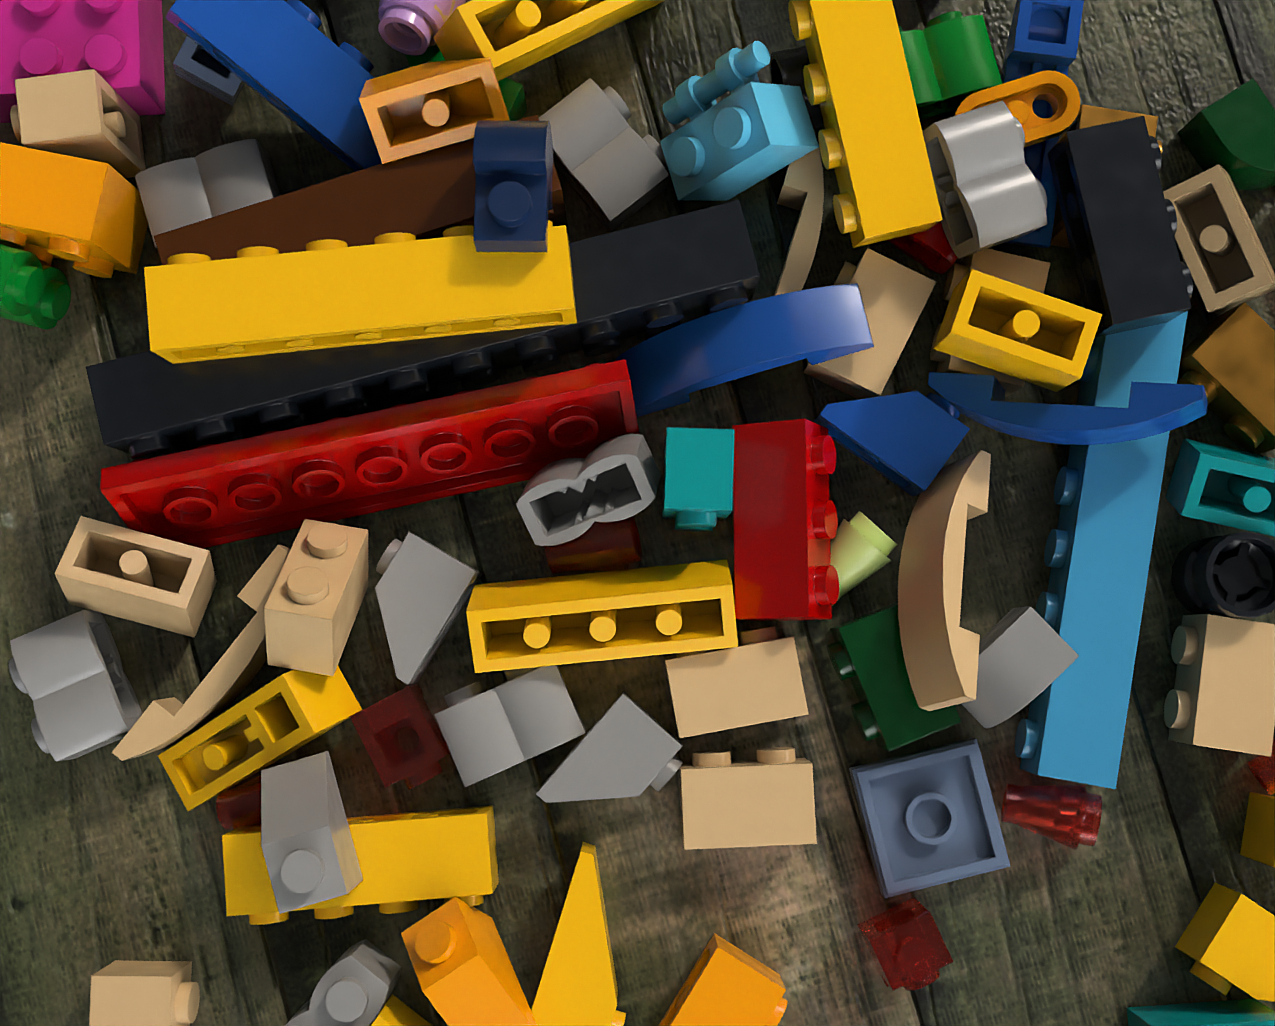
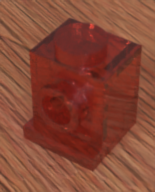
[350,684,450,790]
[857,897,953,991]

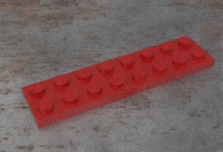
[100,359,639,548]

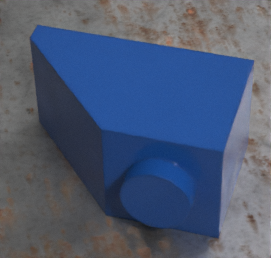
[814,391,970,497]

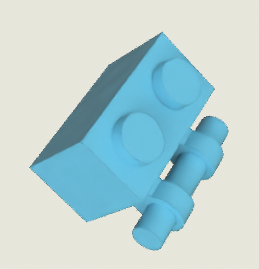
[660,41,819,201]

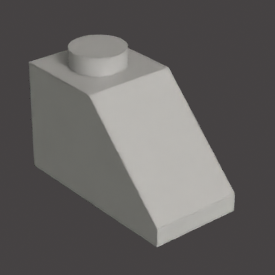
[375,532,483,685]
[536,691,683,803]
[261,751,363,914]

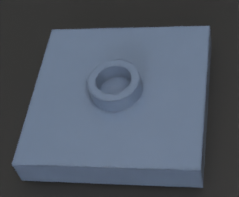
[849,737,1010,898]

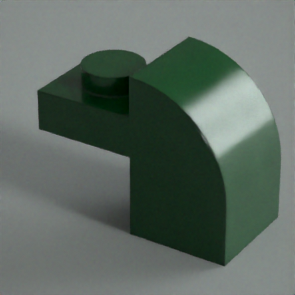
[1177,78,1275,191]

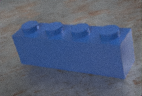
[166,0,382,172]

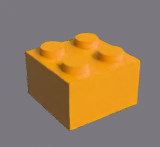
[0,142,148,278]

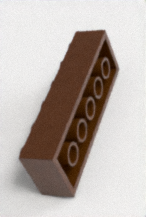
[154,114,568,265]

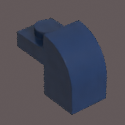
[473,120,553,252]

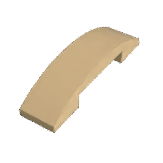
[734,147,824,381]
[898,450,991,711]
[112,545,291,761]

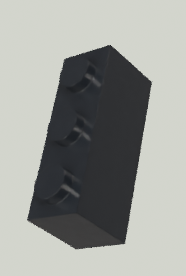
[1047,116,1193,338]

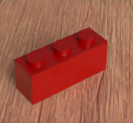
[732,418,839,622]

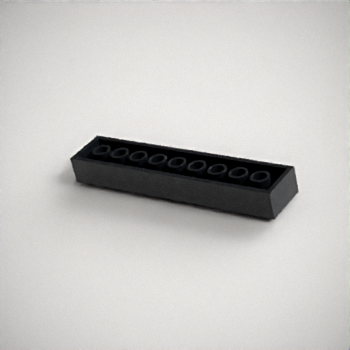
[86,200,760,459]

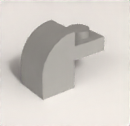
[961,606,1079,728]

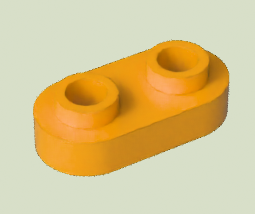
[954,70,1080,148]

